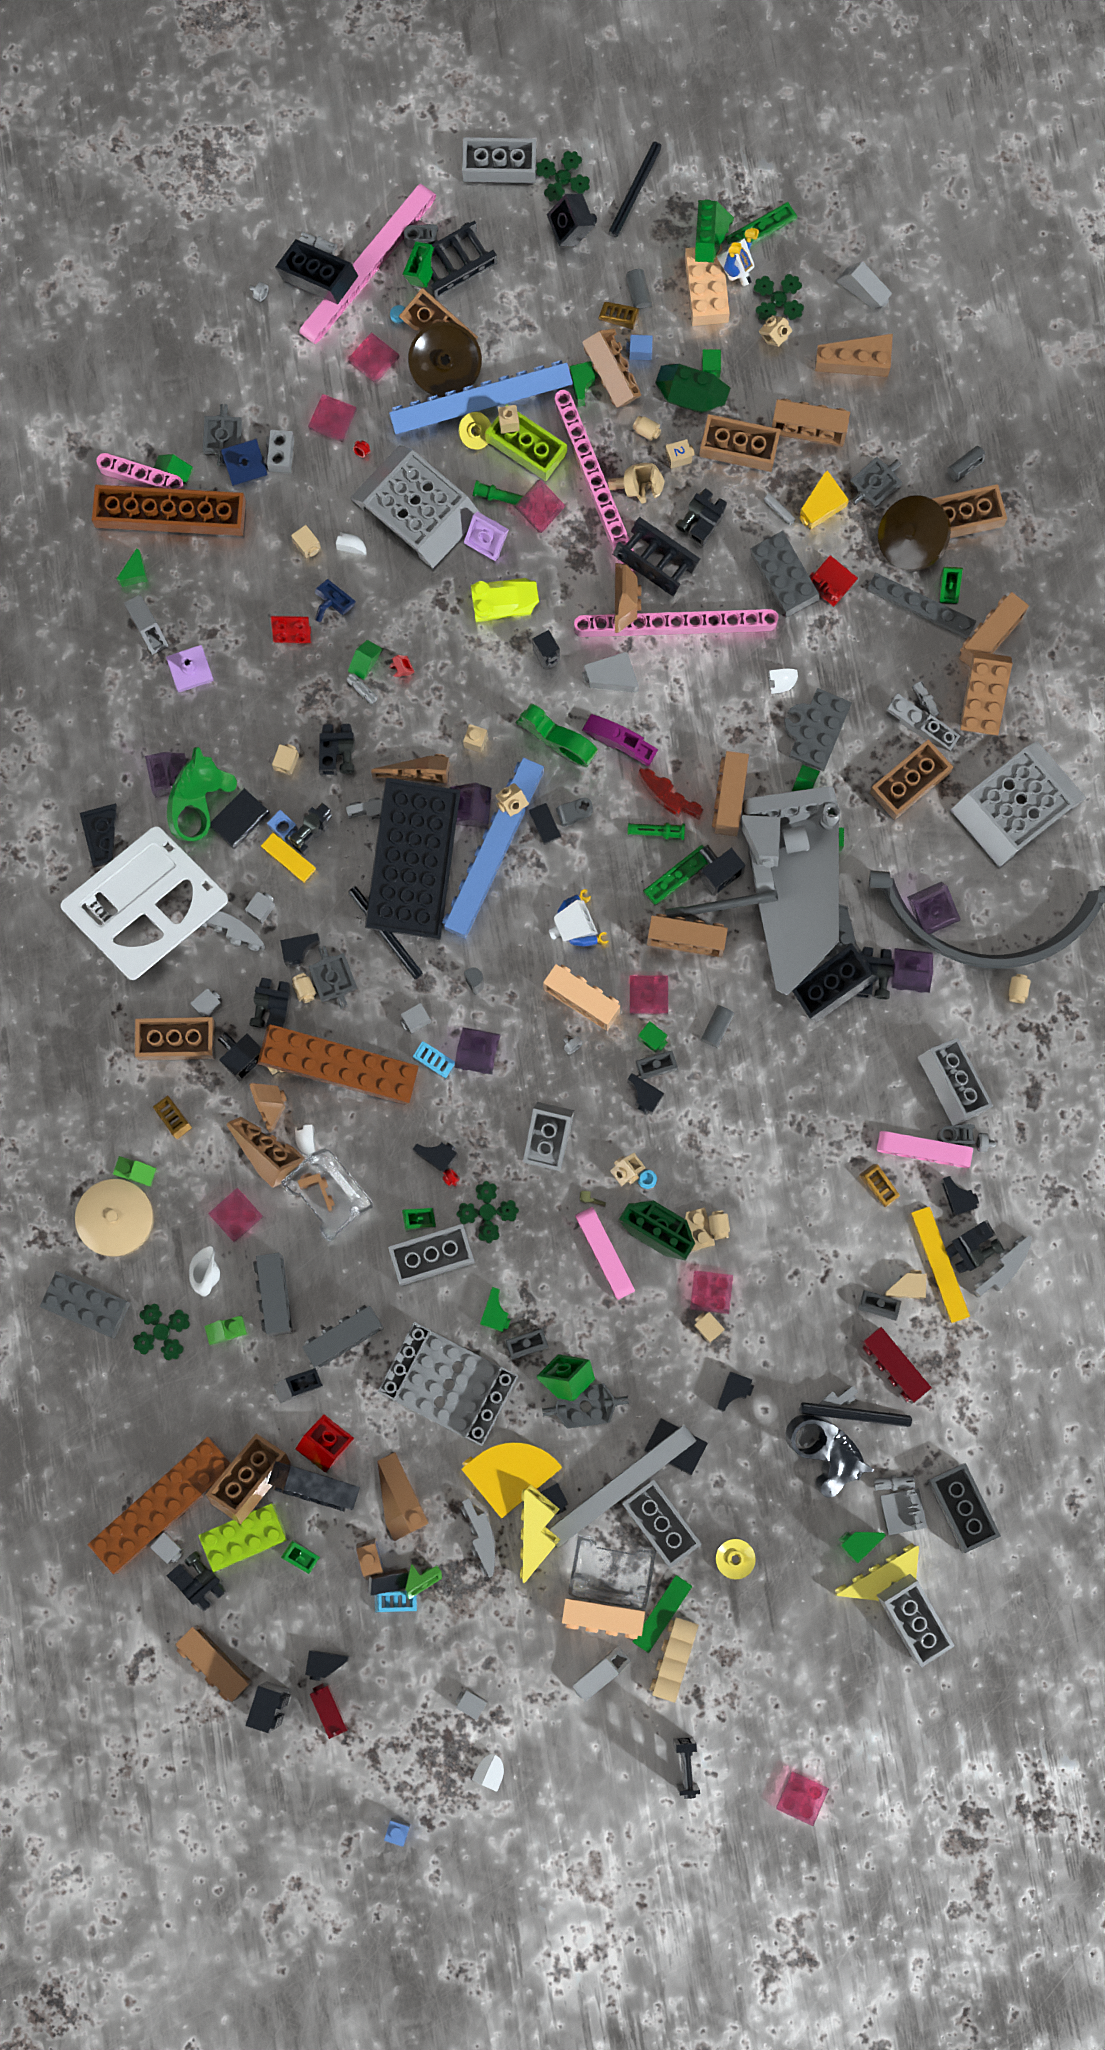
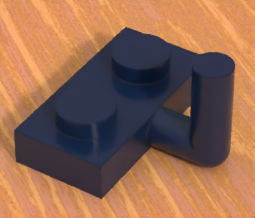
[315,579,356,622]

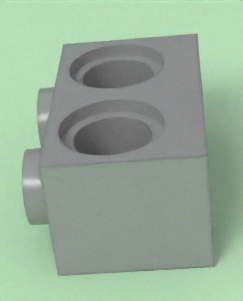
[264,430,294,473]

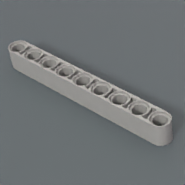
[549,1425,697,1548]

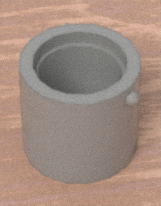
[782,824,810,854]

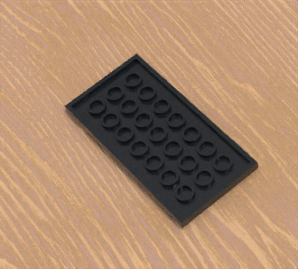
[365,778,461,940]

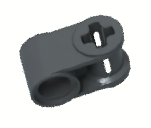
[404,224,438,249]
[556,797,593,827]
[937,1124,976,1146]

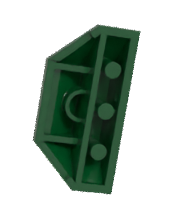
[655,364,731,414]
[618,1200,695,1261]

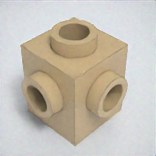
[759,315,792,347]
[495,783,529,817]
[610,1153,645,1186]

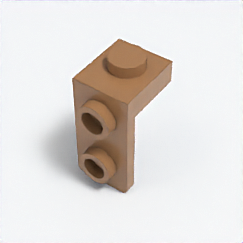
[298,1173,335,1212]

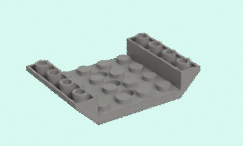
[350,445,480,569]
[950,741,1086,868]
[377,1322,518,1446]

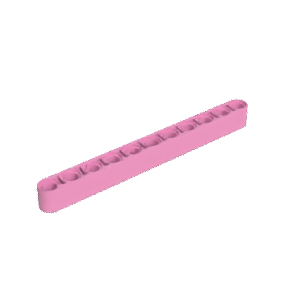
[300,184,436,344]
[555,390,637,574]
[574,609,778,637]

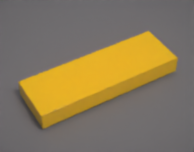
[261,832,316,883]

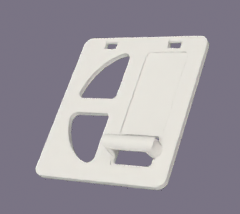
[61,827,228,980]

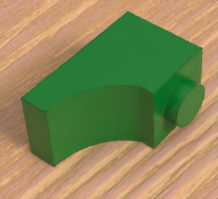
[402,242,434,288]
[569,361,598,407]
[480,1287,511,1333]

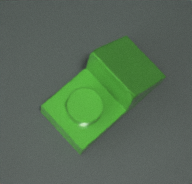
[113,1156,156,1187]
[204,1315,248,1345]
[406,1564,442,1600]

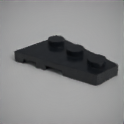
[79,803,117,868]

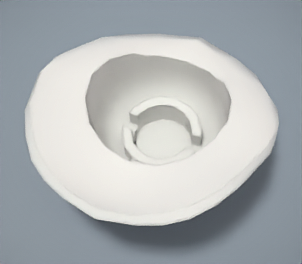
[189,1246,220,1297]

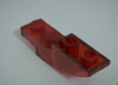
[638,768,704,820]

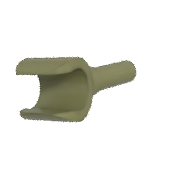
[580,1191,606,1207]

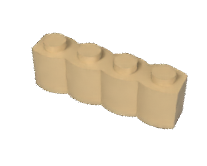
[649,1617,699,1703]

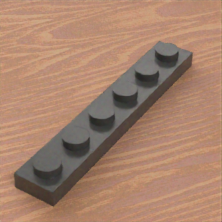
[867,573,976,638]

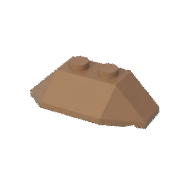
[615,563,641,633]

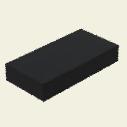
[529,803,561,845]
[368,1568,409,1596]

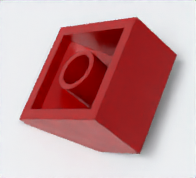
[295,1414,354,1473]

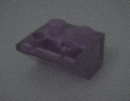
[145,752,187,798]

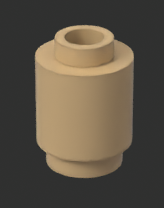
[633,416,661,441]
[292,973,316,1003]
[1008,974,1031,1004]
[708,1210,730,1240]

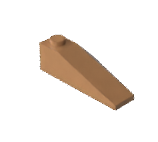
[399,288,478,339]
[371,754,450,784]
[249,1083,287,1132]
[227,1117,306,1188]
[377,1452,430,1541]

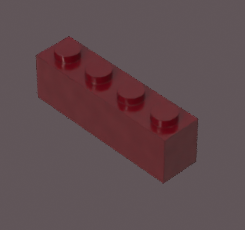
[861,1327,932,1404]

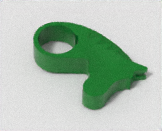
[515,704,598,767]
[167,747,237,841]

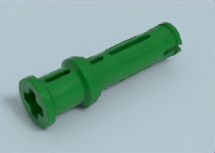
[472,480,530,509]
[628,822,685,840]

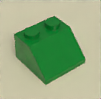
[537,1354,595,1401]
[837,1532,886,1563]

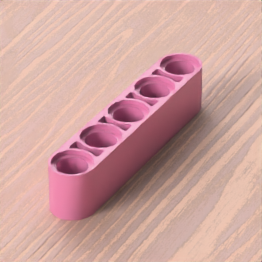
[96,453,185,490]
[877,1131,973,1168]
[575,1207,635,1300]

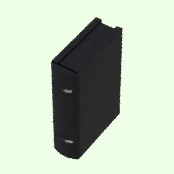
[210,788,270,849]
[644,1418,708,1475]

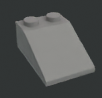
[523,1102,575,1171]

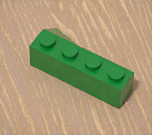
[695,199,734,262]

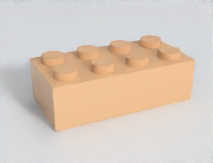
[685,245,730,326]
[543,964,620,1031]
[562,1598,646,1639]

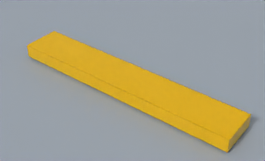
[911,1206,970,1323]

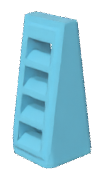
[413,1041,456,1079]
[375,1591,417,1612]

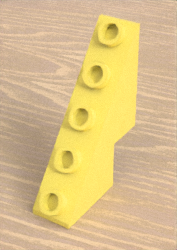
[520,1485,561,1583]
[835,1543,919,1601]

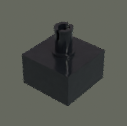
[546,194,597,247]
[699,845,746,896]
[218,1032,261,1082]

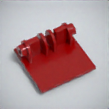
[809,555,858,607]
[271,616,311,643]

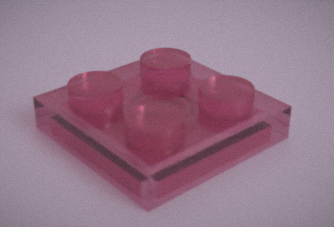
[348,332,400,384]
[308,394,357,442]
[514,479,565,533]
[630,975,668,1015]
[208,1188,263,1243]
[690,1270,733,1315]
[776,1771,829,1826]

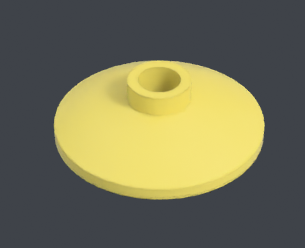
[459,412,491,450]
[716,1539,756,1579]

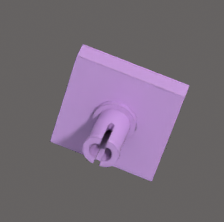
[464,512,509,561]
[166,645,214,693]

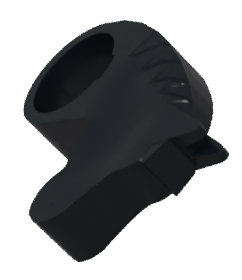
[785,1414,874,1498]

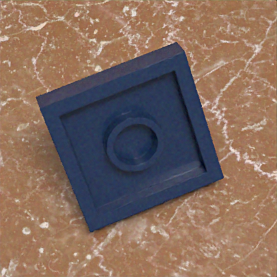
[221,439,268,486]

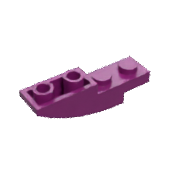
[582,714,658,767]

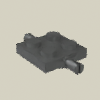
[203,404,242,466]
[849,457,902,508]
[308,946,358,1009]

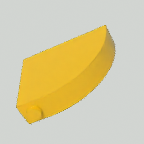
[461,1443,563,1519]

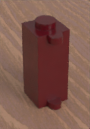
[309,1683,349,1739]

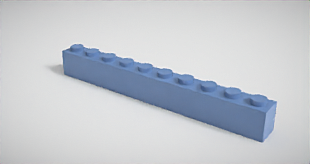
[389,360,573,435]
[443,757,544,939]

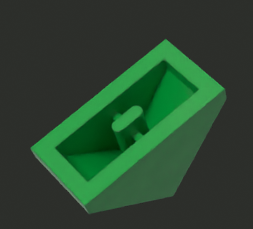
[153,454,193,485]
[116,548,148,587]
[939,567,963,603]
[348,640,383,681]
[791,764,820,792]
[402,1208,436,1232]
[281,1540,320,1574]

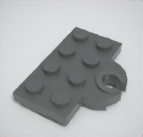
[784,688,852,771]

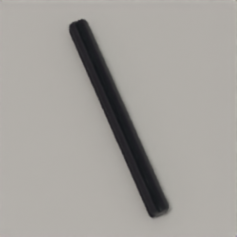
[609,141,661,237]
[348,886,423,979]
[799,1402,912,1427]

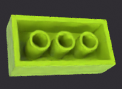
[485,404,567,481]
[198,1503,289,1572]

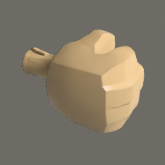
[608,463,665,504]

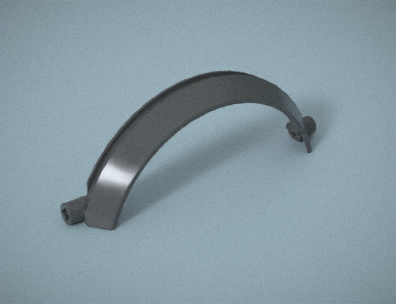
[869,870,1105,968]

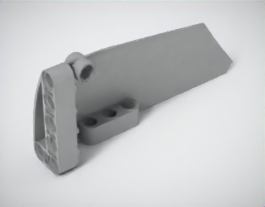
[742,787,840,995]

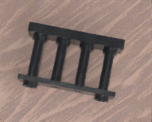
[431,220,498,298]
[612,516,701,597]
[673,1737,700,1799]

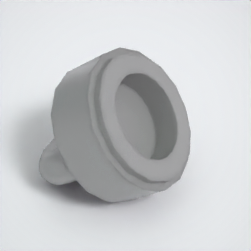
[249,282,269,302]
[563,1035,583,1054]
[977,1133,996,1152]

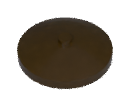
[408,322,482,398]
[878,495,951,571]

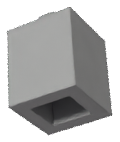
[245,892,275,924]
[190,988,222,1017]
[400,1003,431,1034]
[150,1532,183,1564]
[455,1689,488,1720]

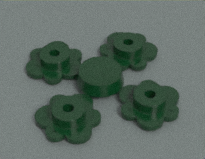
[536,151,590,202]
[754,274,804,321]
[456,1181,519,1244]
[133,1304,190,1360]

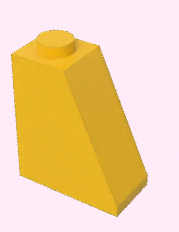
[800,471,849,530]

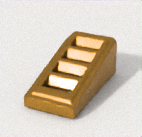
[599,301,639,330]
[153,1095,192,1139]
[859,1164,900,1207]

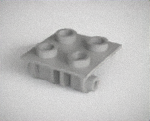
[880,1488,927,1535]

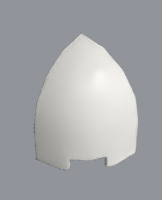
[336,531,366,555]
[768,668,798,694]
[295,1124,316,1157]
[472,1754,504,1792]

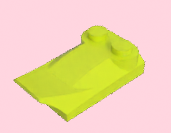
[470,578,539,623]

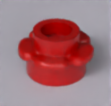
[353,440,370,458]
[442,1168,460,1186]

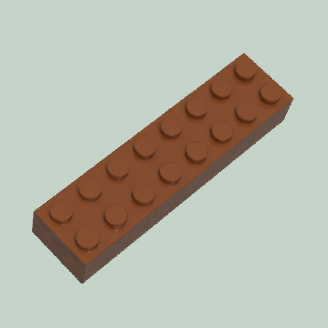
[92,485,246,536]
[257,1024,419,1105]
[87,1437,232,1575]

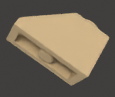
[884,1270,927,1299]

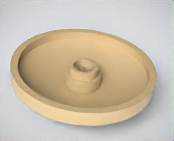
[75,1179,154,1257]

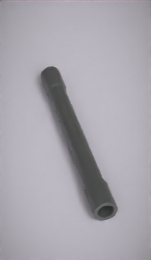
[666,890,778,919]

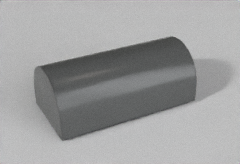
[626,269,652,309]
[947,446,985,482]
[464,968,484,995]
[701,1005,734,1048]
[636,1050,678,1080]
[858,1290,901,1321]
[505,1328,549,1360]

